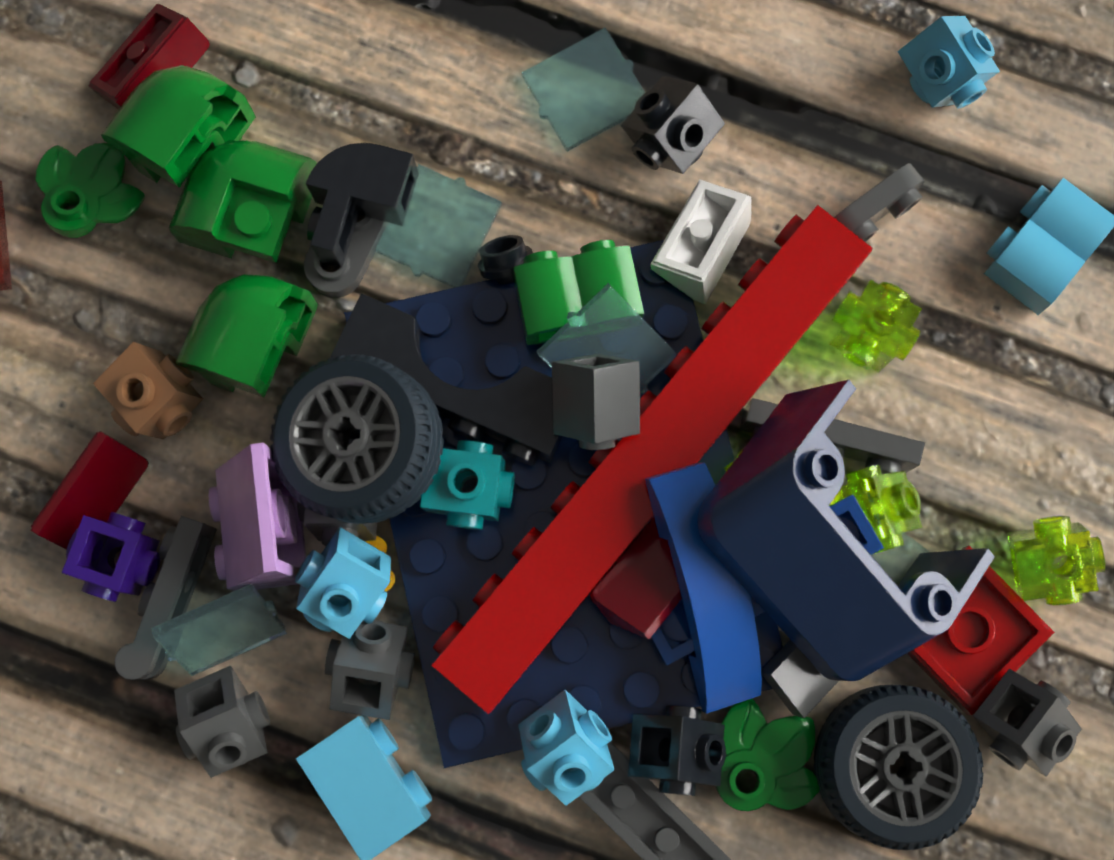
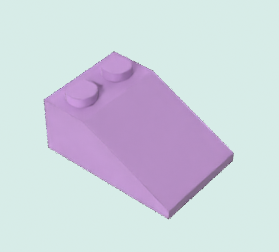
[209,442,306,592]

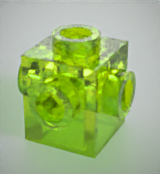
[829,280,922,373]
[829,465,923,554]
[1007,516,1105,605]

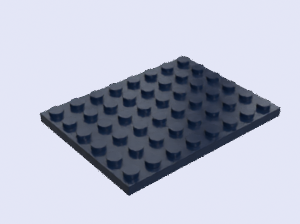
[344,240,783,768]

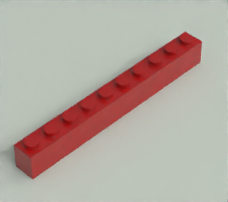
[431,205,873,714]

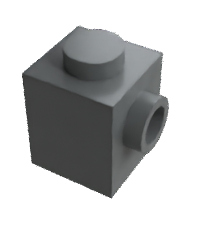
[552,354,640,450]

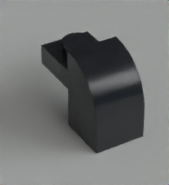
[306,143,419,268]

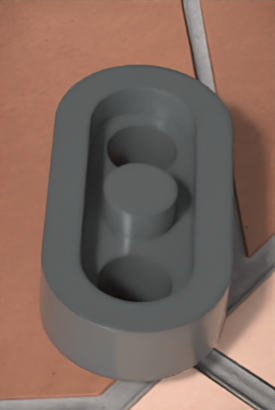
[834,163,925,242]
[304,216,388,298]

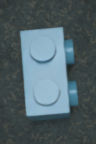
[296,715,432,860]

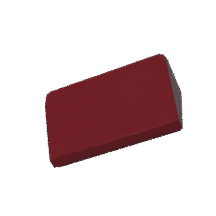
[88,3,210,110]
[30,431,149,550]
[590,517,682,640]

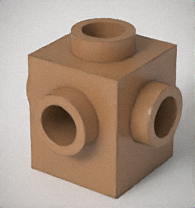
[93,342,203,439]

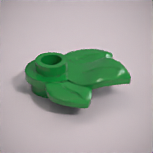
[35,142,145,238]
[716,699,820,811]

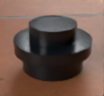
[478,235,533,284]

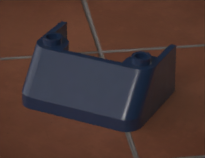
[697,380,995,681]

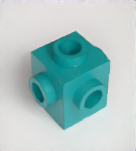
[420,440,515,530]

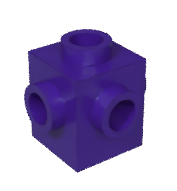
[62,512,160,602]

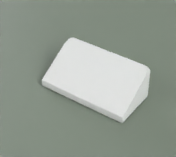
[650,179,751,304]

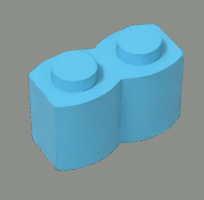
[984,178,1114,315]

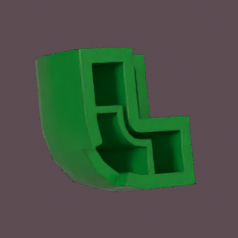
[101,65,256,188]
[169,140,317,263]
[176,274,318,398]

